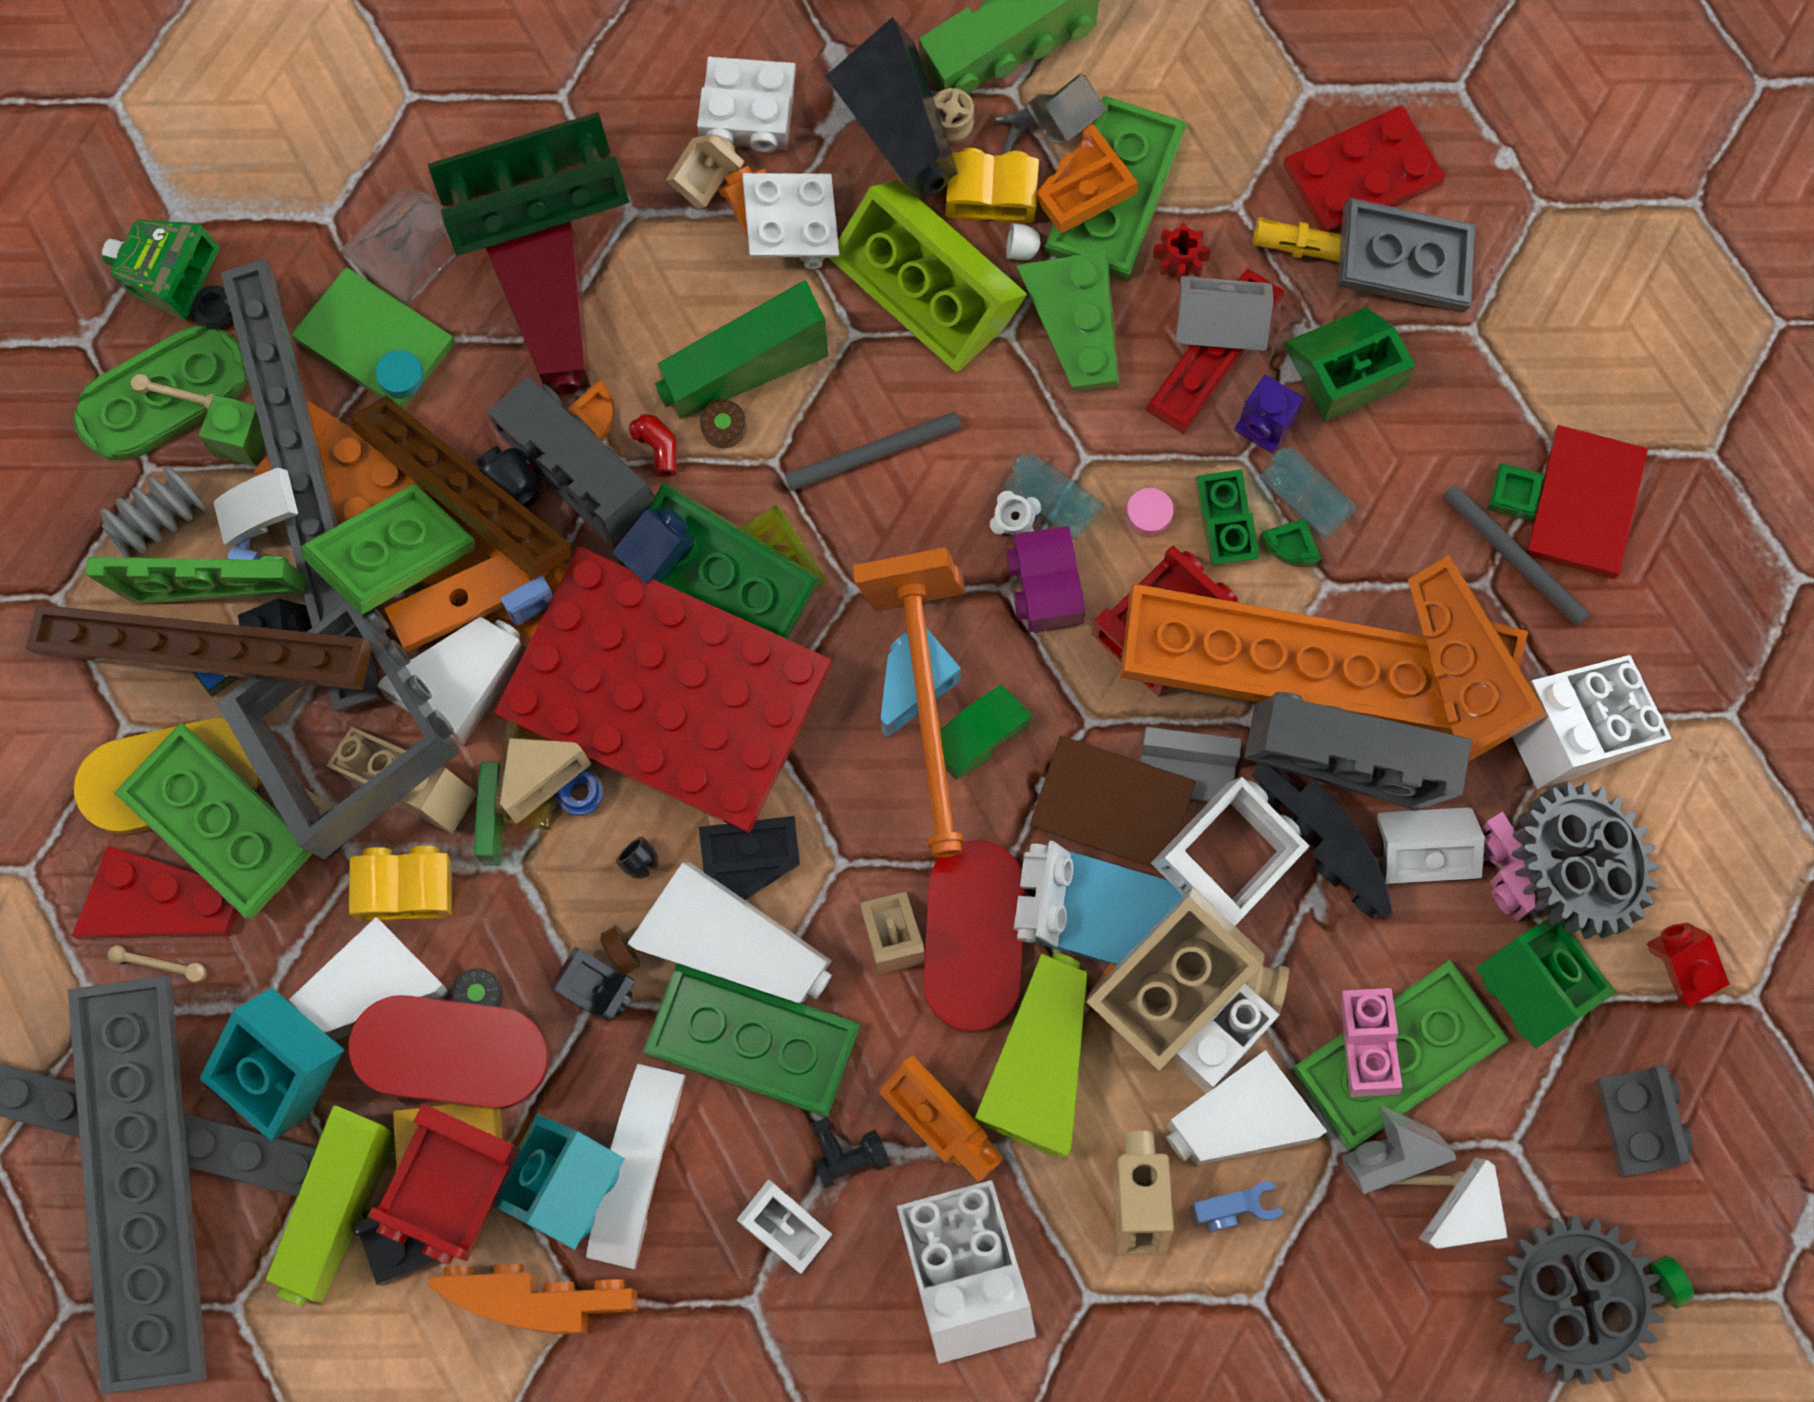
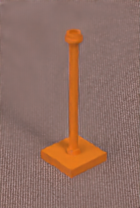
[853,547,966,858]

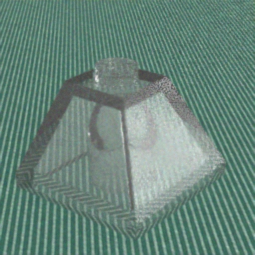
[341,188,456,306]

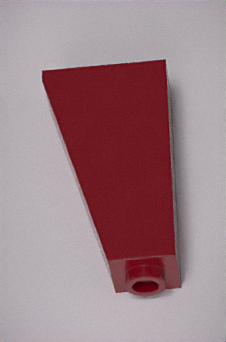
[486,221,591,395]

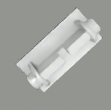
[1013,841,1073,947]

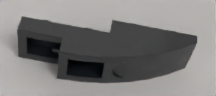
[1251,764,1394,920]

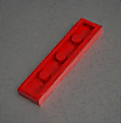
[1146,268,1285,435]

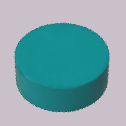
[376,350,424,398]

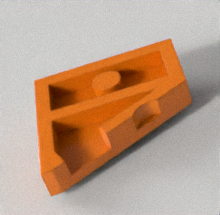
[1037,123,1138,234]

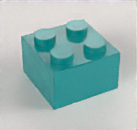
[200,988,344,1142]
[494,1114,625,1250]

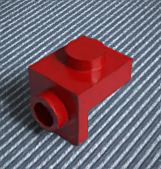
[1647,922,1730,1007]

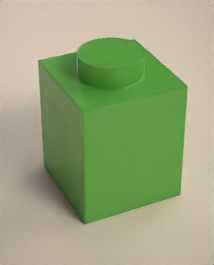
[199,395,265,467]

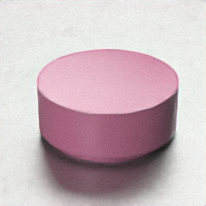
[1126,488,1173,536]

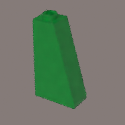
[655,280,829,420]

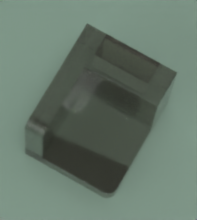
[1026,75,1107,142]

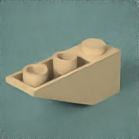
[327,726,477,834]

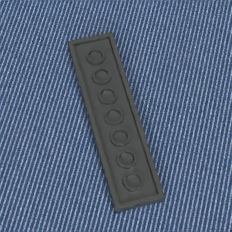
[68,976,207,1394]

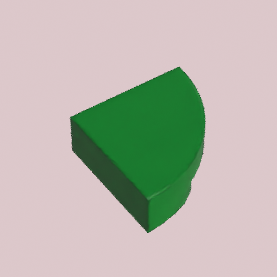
[1260,518,1321,567]

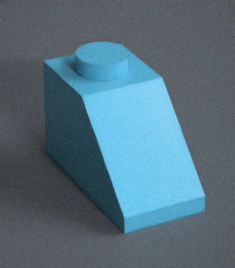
[881,628,961,738]

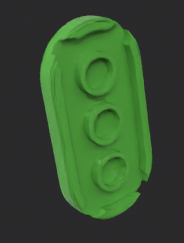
[74,326,248,461]

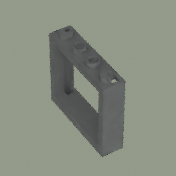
[217,601,460,859]

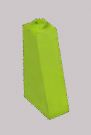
[975,952,1087,1162]
[266,1105,395,1307]

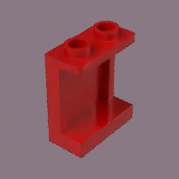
[1091,545,1238,697]
[368,1103,521,1265]

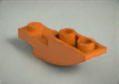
[429,1263,638,1335]

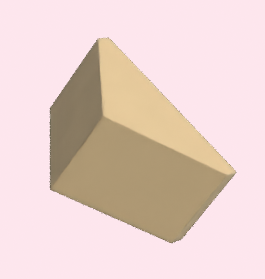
[500,738,591,824]
[860,891,925,976]

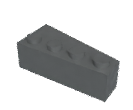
[487,376,655,550]
[1244,692,1472,810]

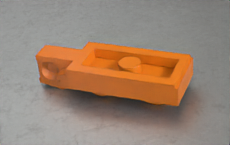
[879,1055,1003,1182]

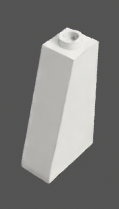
[627,862,832,1003]

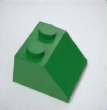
[1475,917,1616,1049]

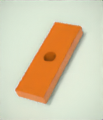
[385,553,530,653]

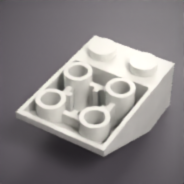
[1512,655,1672,790]
[897,1180,1036,1364]

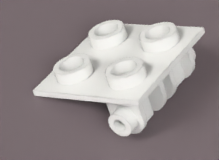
[742,173,839,269]

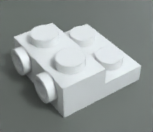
[697,57,796,153]

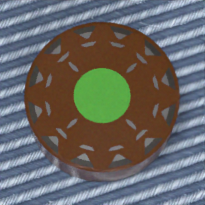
[700,400,747,448]
[600,925,641,974]

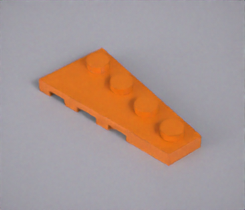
[1408,555,1548,762]

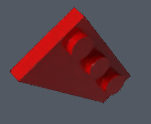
[71,846,238,939]

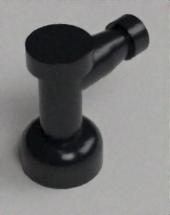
[811,1118,891,1189]

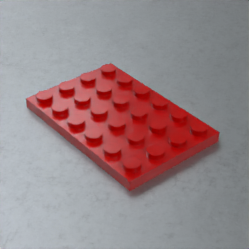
[493,546,833,834]

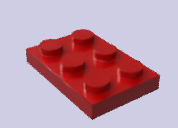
[1283,105,1445,233]

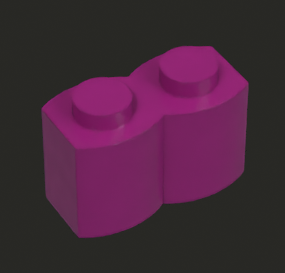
[1006,526,1086,632]

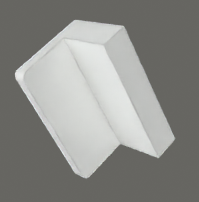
[1377,807,1485,884]

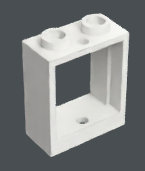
[1151,777,1309,926]

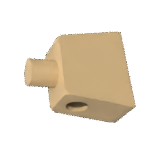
[1114,1131,1174,1255]

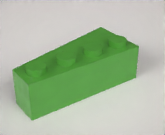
[919,0,1099,95]

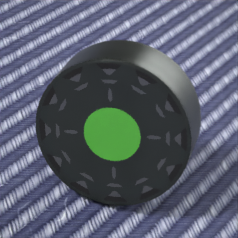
[452,969,503,1007]

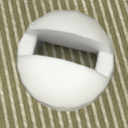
[1006,223,1041,261]

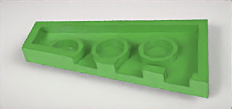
[86,556,306,605]

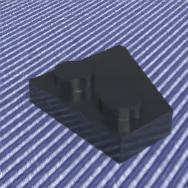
[699,816,800,900]

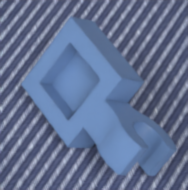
[1189,1181,1283,1232]

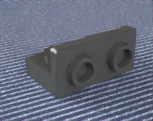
[1595,1064,1693,1178]

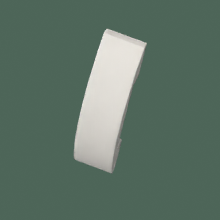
[586,1064,686,1270]

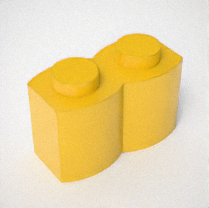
[945,148,1039,224]
[349,845,452,922]

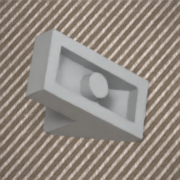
[1342,1106,1456,1194]

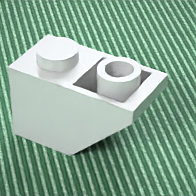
[1171,984,1279,1093]

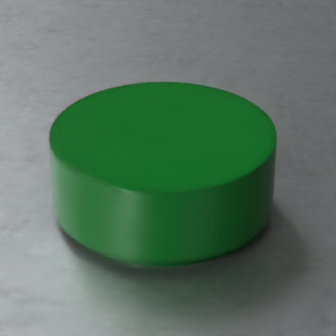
[1648,1255,1694,1309]

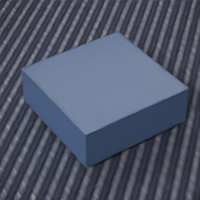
[500,576,553,626]

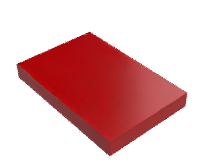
[1526,425,1649,579]

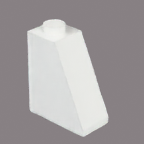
[377,617,525,746]
[289,917,451,1041]
[1166,1050,1327,1166]

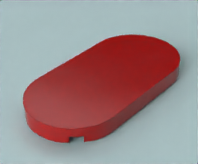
[923,840,1025,1033]
[349,995,549,1110]

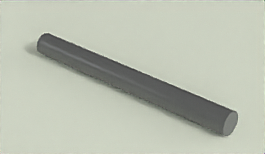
[784,411,961,491]
[1442,484,1590,627]

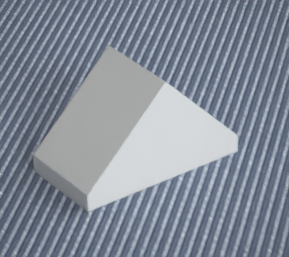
[1419,1157,1508,1249]
[737,1180,832,1274]

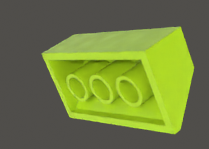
[828,180,1027,372]

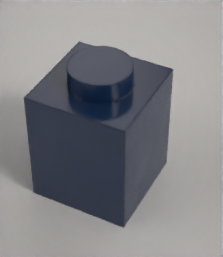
[612,508,696,583]

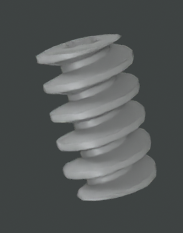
[99,466,207,558]

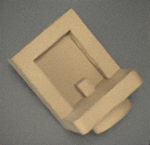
[665,134,744,209]

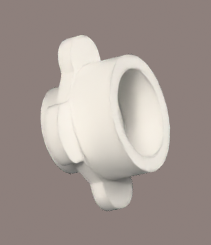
[990,491,1042,535]

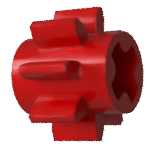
[1153,223,1211,283]

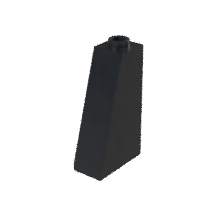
[825,17,958,202]

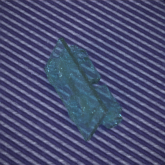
[1259,446,1358,539]
[1003,452,1104,540]

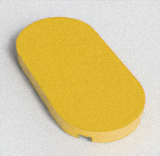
[74,718,262,835]

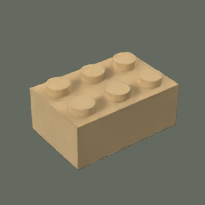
[1087,886,1265,1071]

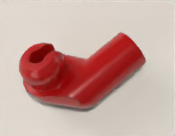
[629,414,677,477]

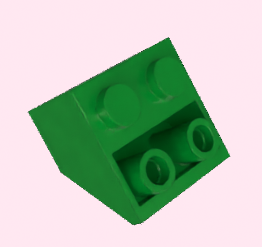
[1284,307,1415,422]

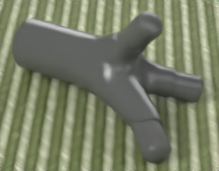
[995,96,1054,154]

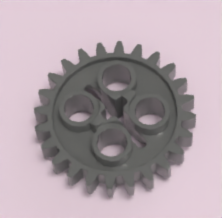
[1512,782,1659,939]
[1495,1216,1665,1385]

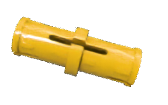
[1253,217,1341,263]

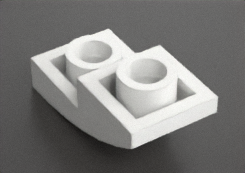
[213,468,298,546]

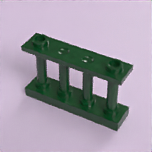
[427,112,630,256]

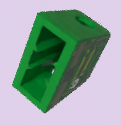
[102,219,221,321]

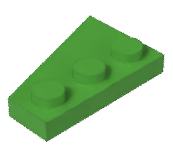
[1016,251,1120,392]

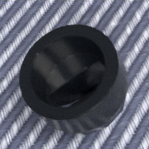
[615,836,658,879]

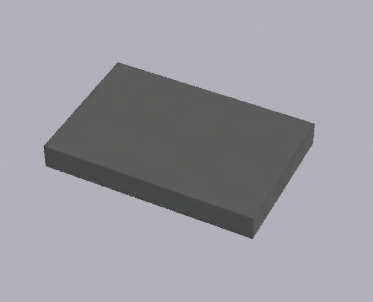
[1337,198,1476,312]

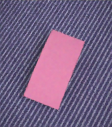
[1481,812,1535,922]
[1341,988,1402,1097]

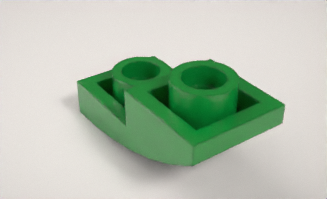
[1195,469,1259,566]
[940,684,1033,780]

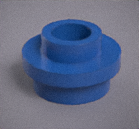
[555,769,604,816]

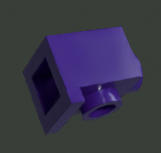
[1234,374,1304,454]

